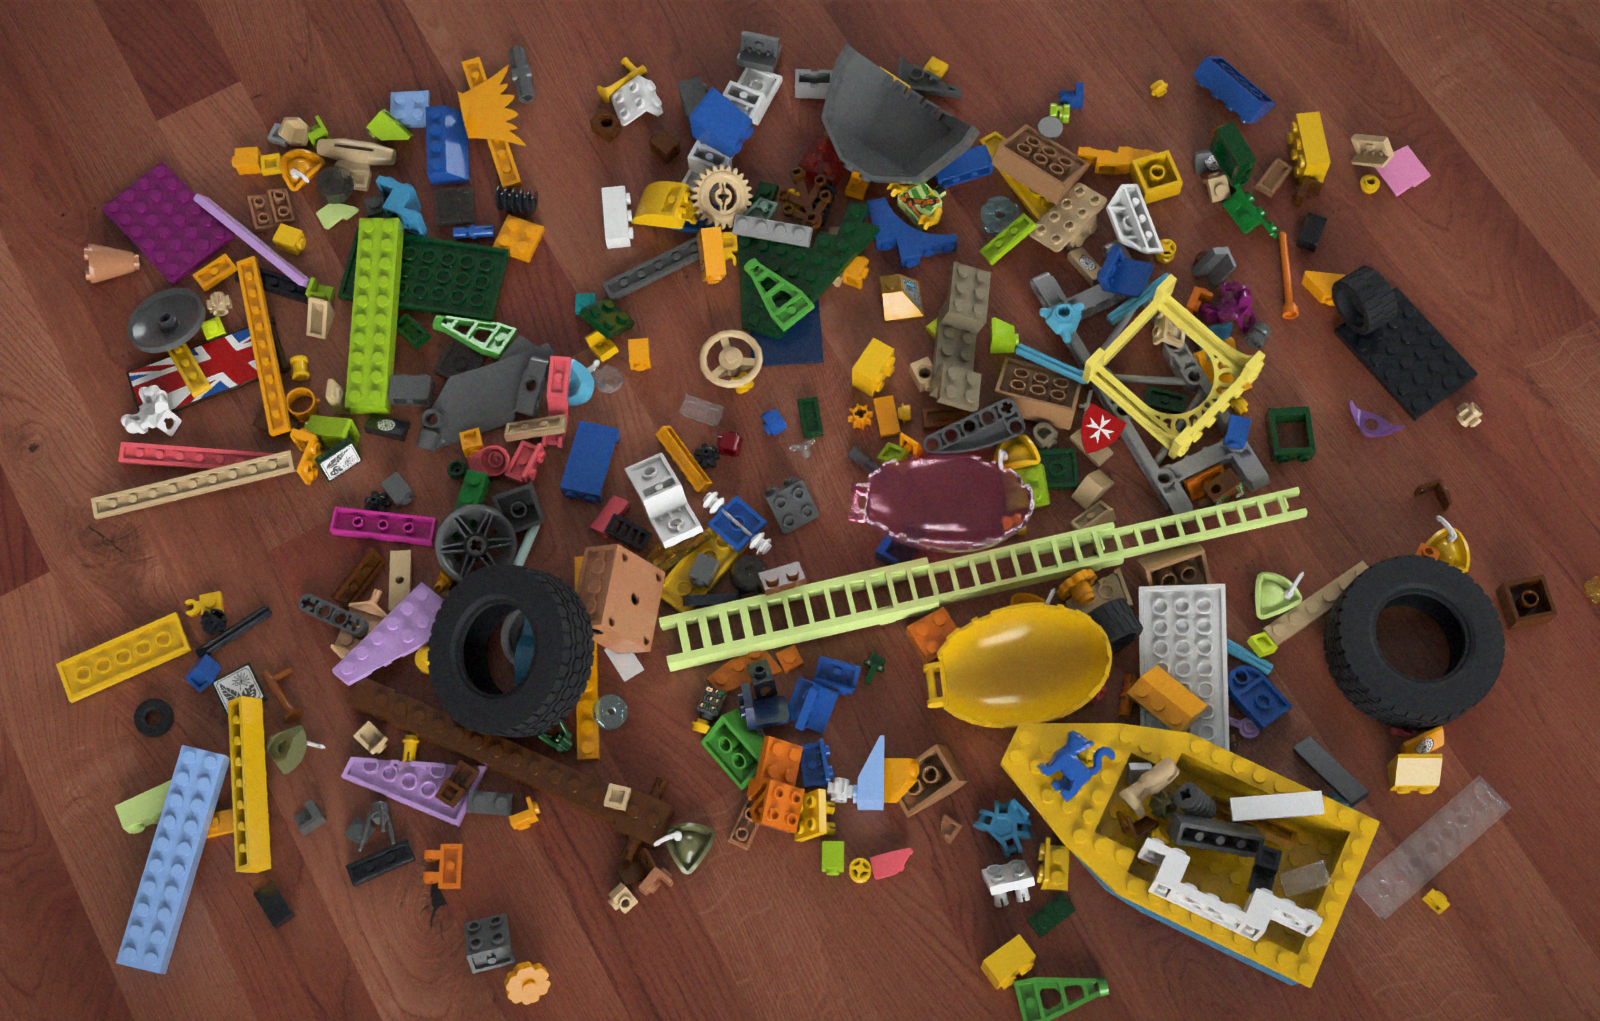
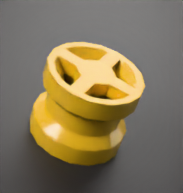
[1154,239,1176,264]
[849,858,871,883]

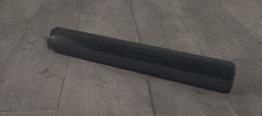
[195,605,272,658]

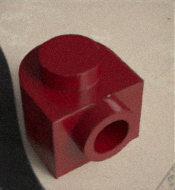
[716,431,743,457]

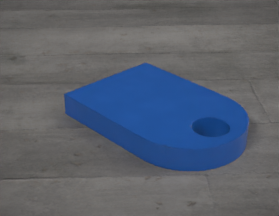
[1228,665,1293,731]

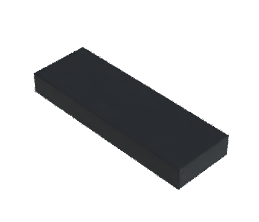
[346,839,416,887]

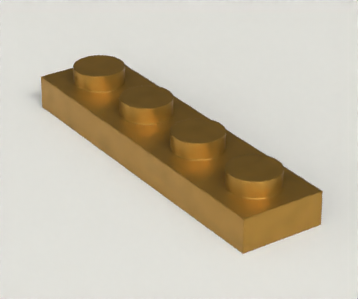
[1211,795,1297,850]

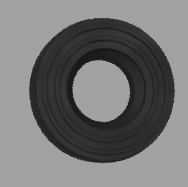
[134,698,174,737]

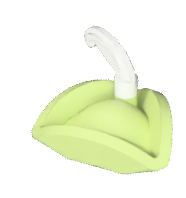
[1255,571,1304,620]

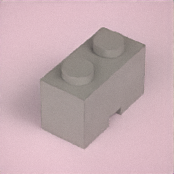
[795,69,833,99]

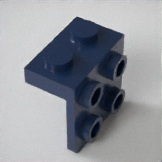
[738,683,790,730]

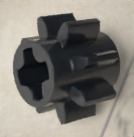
[200,609,228,635]

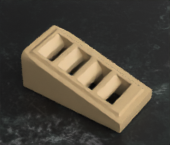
[325,379,350,414]

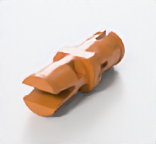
[1117,674,1139,719]

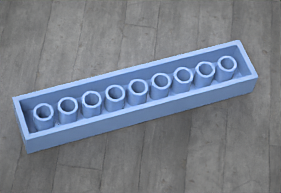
[116,745,230,974]

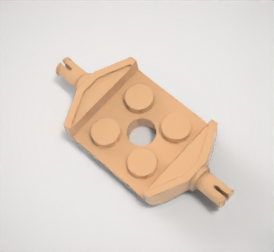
[331,589,387,659]

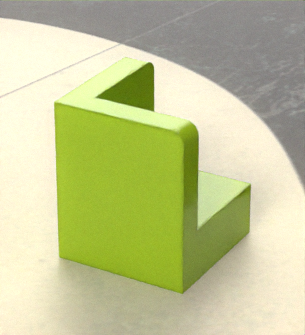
[307,115,331,150]
[305,277,335,304]

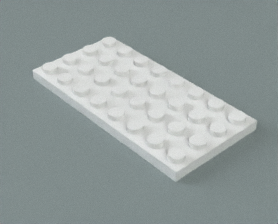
[1139,584,1230,751]

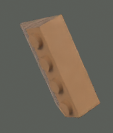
[991,124,1090,204]
[992,357,1082,430]

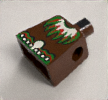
[1196,467,1246,514]

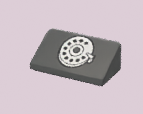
[1192,150,1222,174]

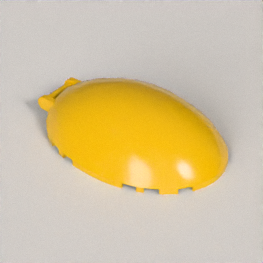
[923,602,1112,728]

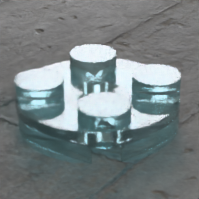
[980,196,1020,234]

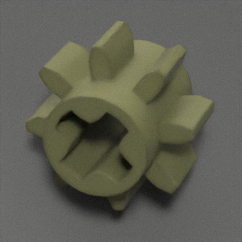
[1148,790,1177,820]

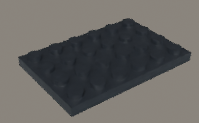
[1333,287,1478,421]

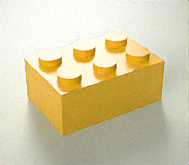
[1287,111,1331,185]

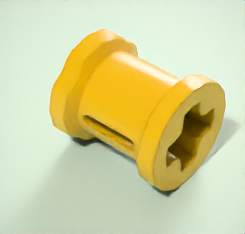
[290,355,310,381]

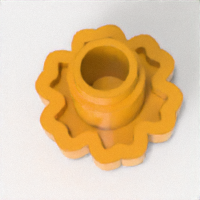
[1056,568,1097,607]
[504,961,551,1005]

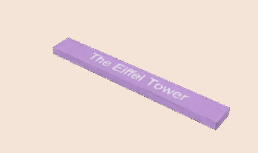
[193,193,310,287]

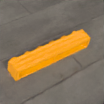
[655,426,713,492]

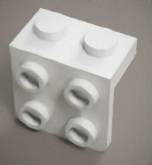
[611,75,663,126]

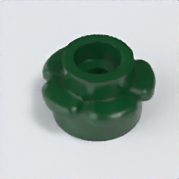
[447,460,467,480]

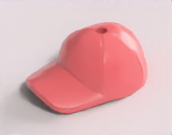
[468,445,510,477]

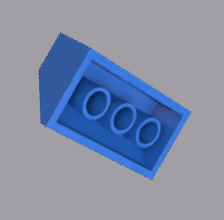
[1193,56,1277,124]
[425,105,470,186]

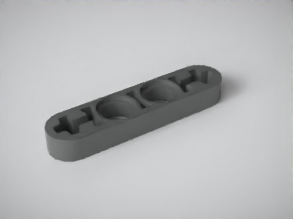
[298,593,369,637]

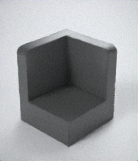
[294,799,327,836]

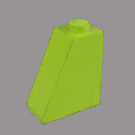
[304,415,361,450]

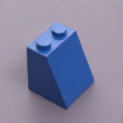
[690,87,754,158]

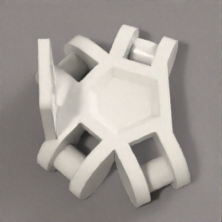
[121,385,182,437]

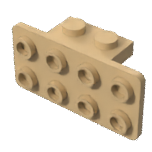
[1029,183,1108,252]

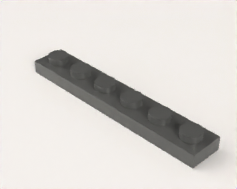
[602,237,699,302]

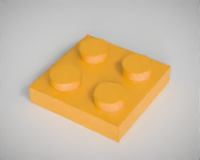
[492,215,545,263]

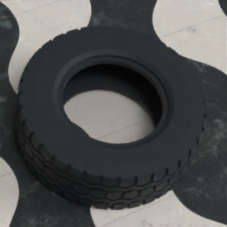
[1323,555,1505,730]
[428,564,594,738]

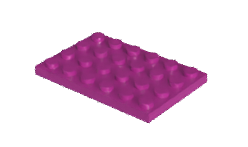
[101,161,235,286]

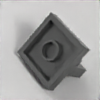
[736,31,782,73]

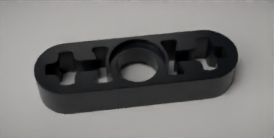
[682,592,742,606]

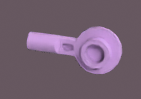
[1229,717,1260,739]

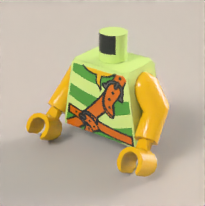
[887,183,946,231]

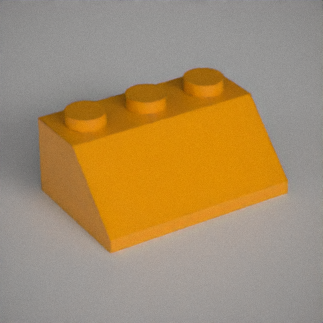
[1127,665,1208,732]

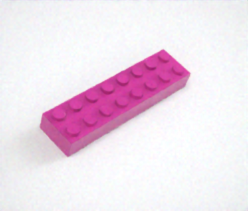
[329,507,438,546]

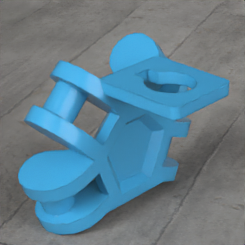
[973,798,1032,859]

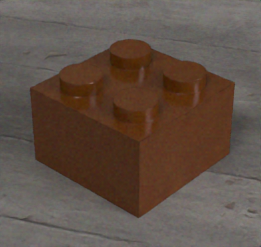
[1496,574,1558,630]

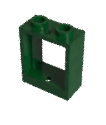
[1209,122,1257,186]
[1265,406,1316,463]

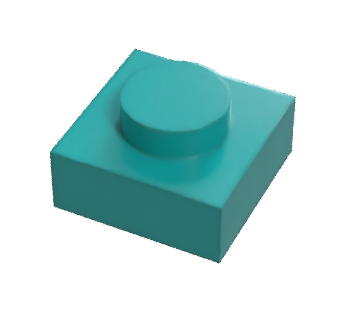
[575,293,596,315]

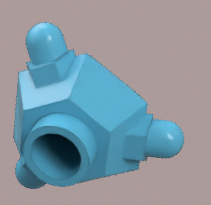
[1039,303,1085,343]

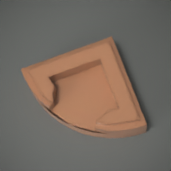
[940,813,963,845]

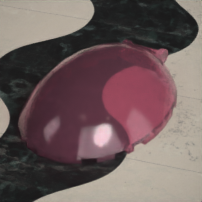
[847,453,1034,553]

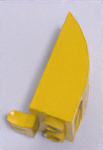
[631,181,700,229]

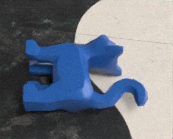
[1037,731,1115,802]

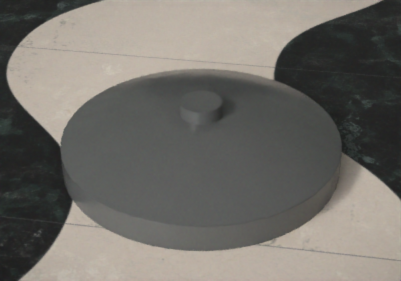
[127,288,206,353]

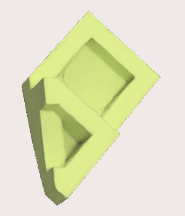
[316,202,359,230]

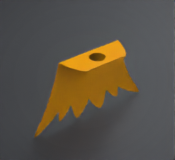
[457,65,526,146]

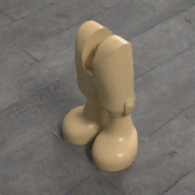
[1119,758,1180,819]

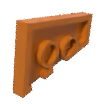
[707,650,783,693]

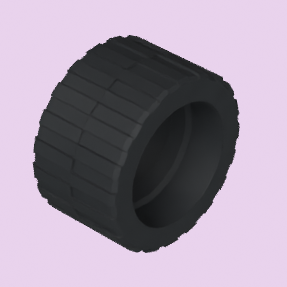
[1332,265,1398,335]
[1087,598,1143,655]

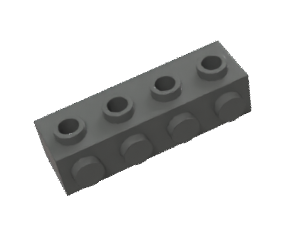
[1166,812,1266,858]

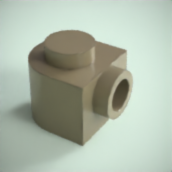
[1032,422,1058,450]

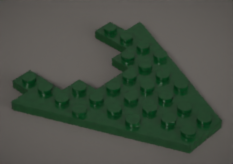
[737,181,880,339]

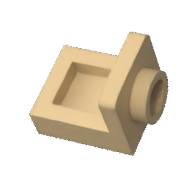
[1202,172,1231,203]
[352,720,388,755]

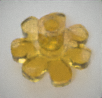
[1584,576,1600,604]

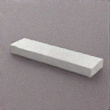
[1229,791,1325,822]

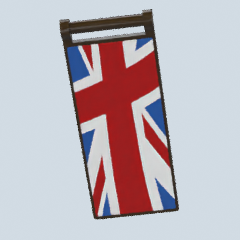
[126,317,292,413]

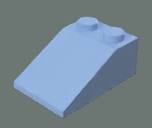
[853,735,884,810]

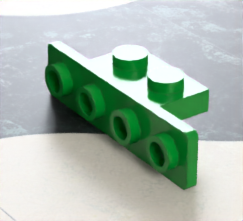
[1222,184,1279,239]

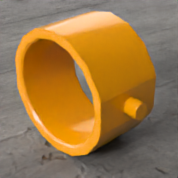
[286,387,320,422]

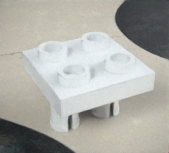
[981,859,1035,907]

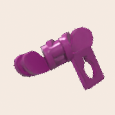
[1199,281,1256,334]

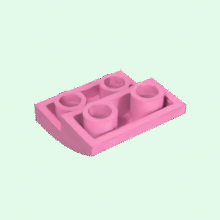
[1374,145,1431,197]

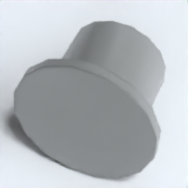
[1038,116,1063,142]

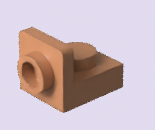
[638,866,674,896]

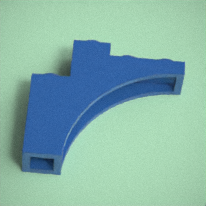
[867,197,958,268]

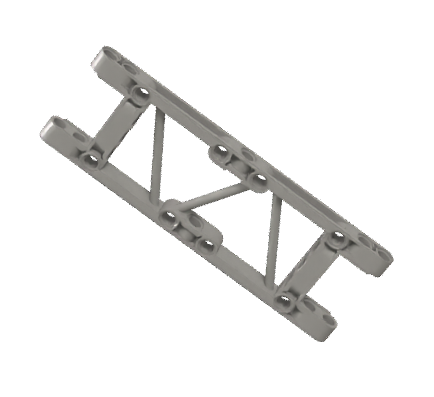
[1030,239,1270,526]

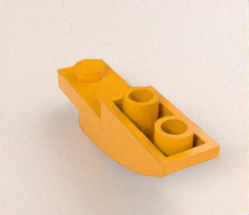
[1077,146,1158,175]

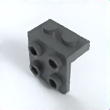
[761,476,819,534]

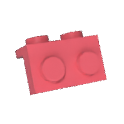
[504,440,546,485]

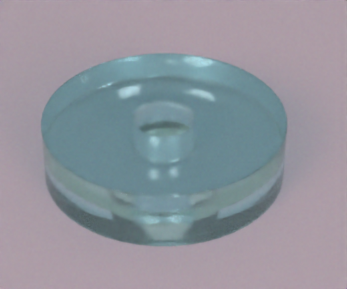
[593,694,628,730]

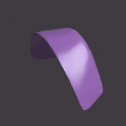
[1350,400,1405,438]

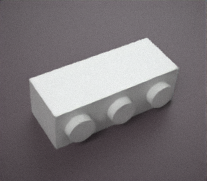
[601,186,634,249]

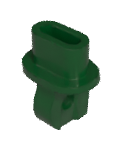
[863,653,886,685]

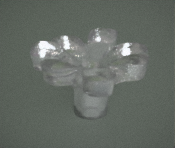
[789,438,815,459]

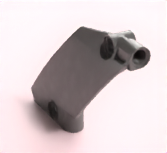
[416,343,556,452]

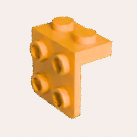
[290,428,326,485]

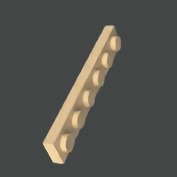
[1262,560,1369,646]

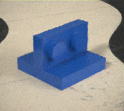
[788,677,839,734]

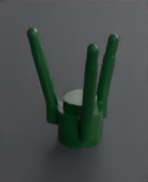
[537,721,573,754]

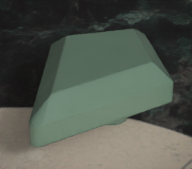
[743,197,778,220]

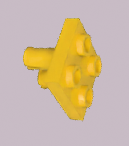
[794,789,836,842]

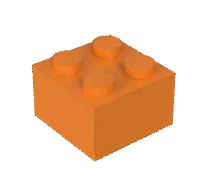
[906,606,957,664]

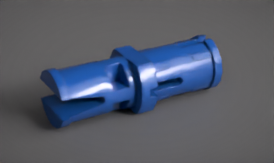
[453,224,494,240]

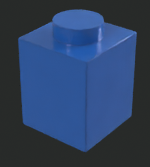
[1223,414,1251,449]

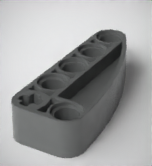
[922,398,1025,455]

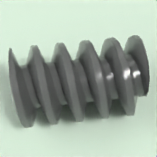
[1174,782,1217,819]

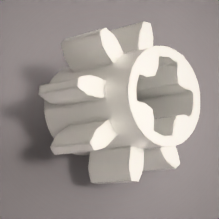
[827,777,853,803]

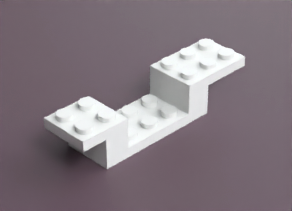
[682,68,783,200]
[1137,837,1323,942]

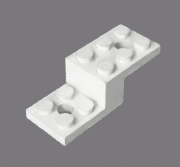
[624,452,703,548]

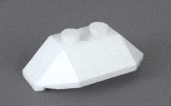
[1106,184,1163,254]

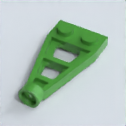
[744,258,815,332]
[433,314,517,359]
[1013,976,1109,1021]

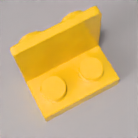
[1037,837,1069,892]

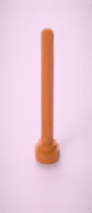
[1278,231,1299,319]

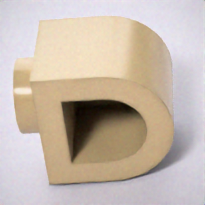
[608,883,638,914]

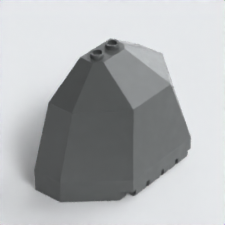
[821,44,980,185]

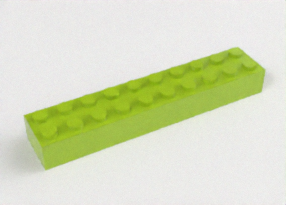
[345,218,404,414]

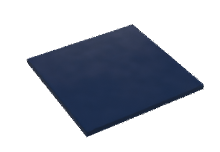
[750,298,824,367]

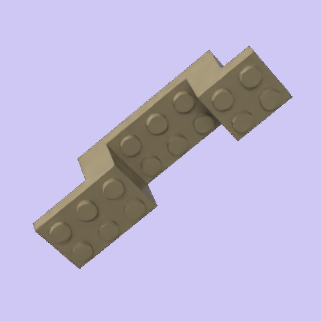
[929,261,991,413]

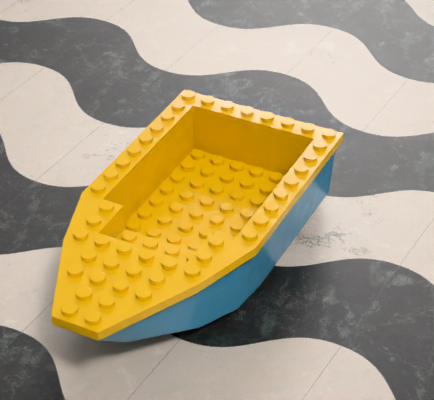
[1000,723,1380,988]

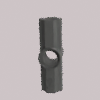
[508,46,535,103]

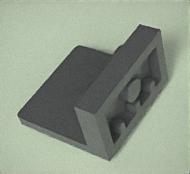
[463,913,516,974]

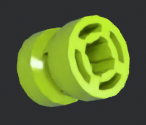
[1049,103,1070,123]

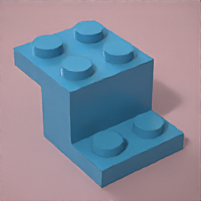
[376,175,428,237]

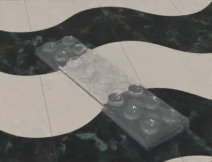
[1353,775,1511,921]

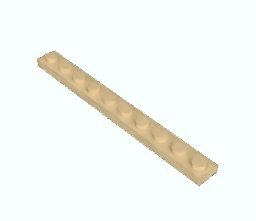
[91,450,296,520]

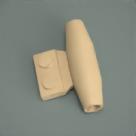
[317,138,396,192]

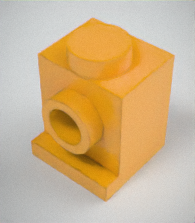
[843,255,869,290]

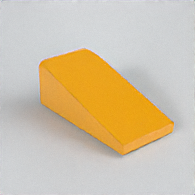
[899,432,923,461]

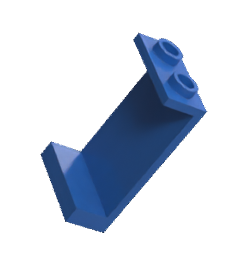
[560,421,621,504]

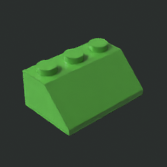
[700,709,763,791]

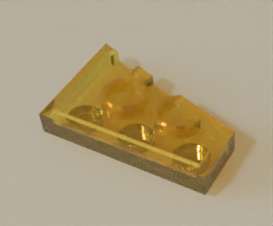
[645,525,713,572]

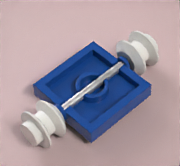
[703,492,772,555]

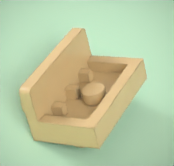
[1351,134,1394,168]

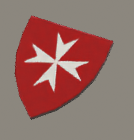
[1081,403,1127,454]

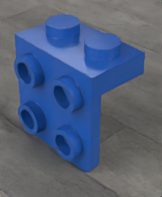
[1097,245,1154,298]

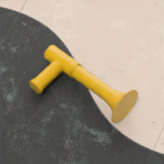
[597,57,647,103]

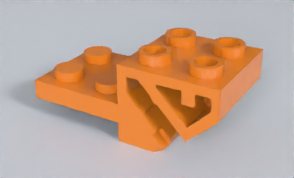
[747,736,805,833]

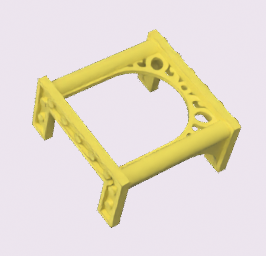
[1082,274,1266,460]

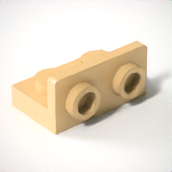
[1152,308,1188,348]

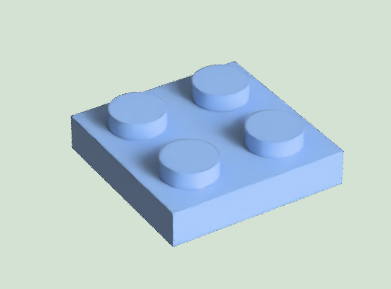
[390,90,430,128]

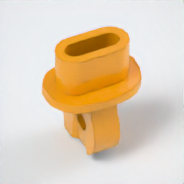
[433,568,455,593]

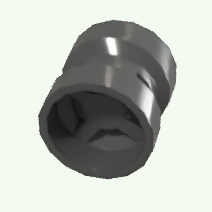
[1244,321,1272,350]

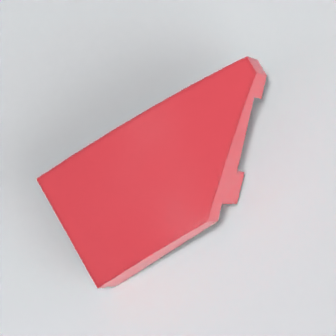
[870,847,914,880]

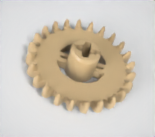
[690,164,753,229]

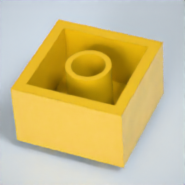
[1129,150,1183,204]
[852,337,896,398]
[981,934,1036,990]

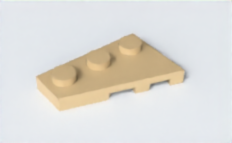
[1065,567,1133,614]

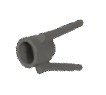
[358,801,395,852]

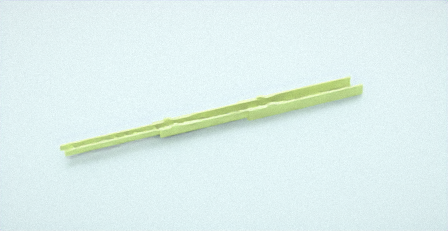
[659,487,1308,672]

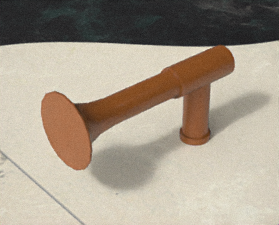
[261,664,304,724]

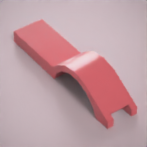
[542,356,572,448]

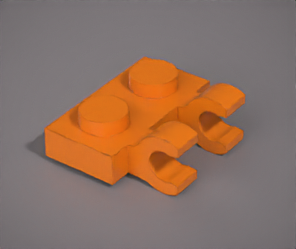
[423,844,463,889]

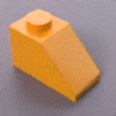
[1301,271,1345,306]
[884,758,919,803]

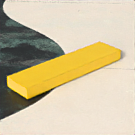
[167,343,212,398]

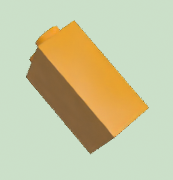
[697,226,726,284]

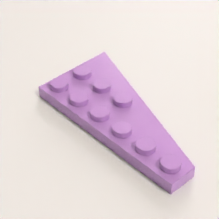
[332,582,444,686]
[341,757,487,827]

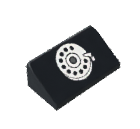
[364,414,411,442]

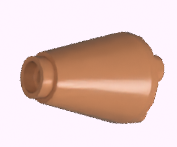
[84,244,140,283]

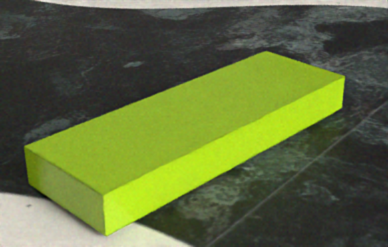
[979,213,1037,265]

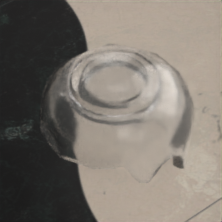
[592,365,624,394]

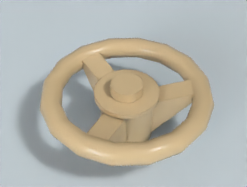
[699,330,763,388]

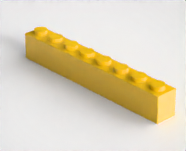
[227,696,271,873]

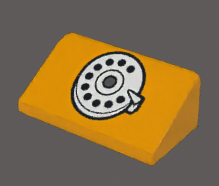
[1399,725,1444,754]

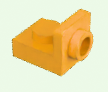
[459,427,484,462]

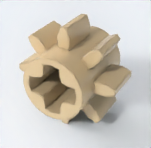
[206,292,232,316]
[1456,402,1483,427]

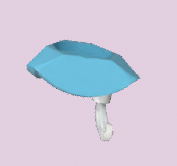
[568,359,600,406]

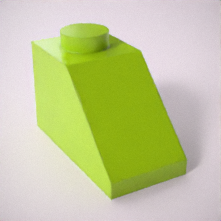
[366,109,414,141]
[989,317,1019,354]

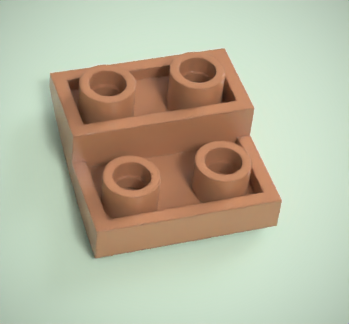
[246,188,295,233]

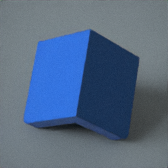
[1059,82,1084,109]
[875,534,899,566]
[184,654,221,692]

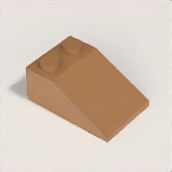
[898,744,968,817]

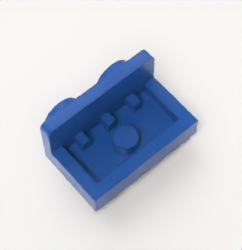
[812,655,862,696]
[799,738,834,789]

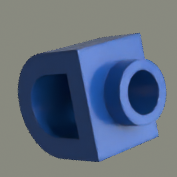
[760,409,787,437]

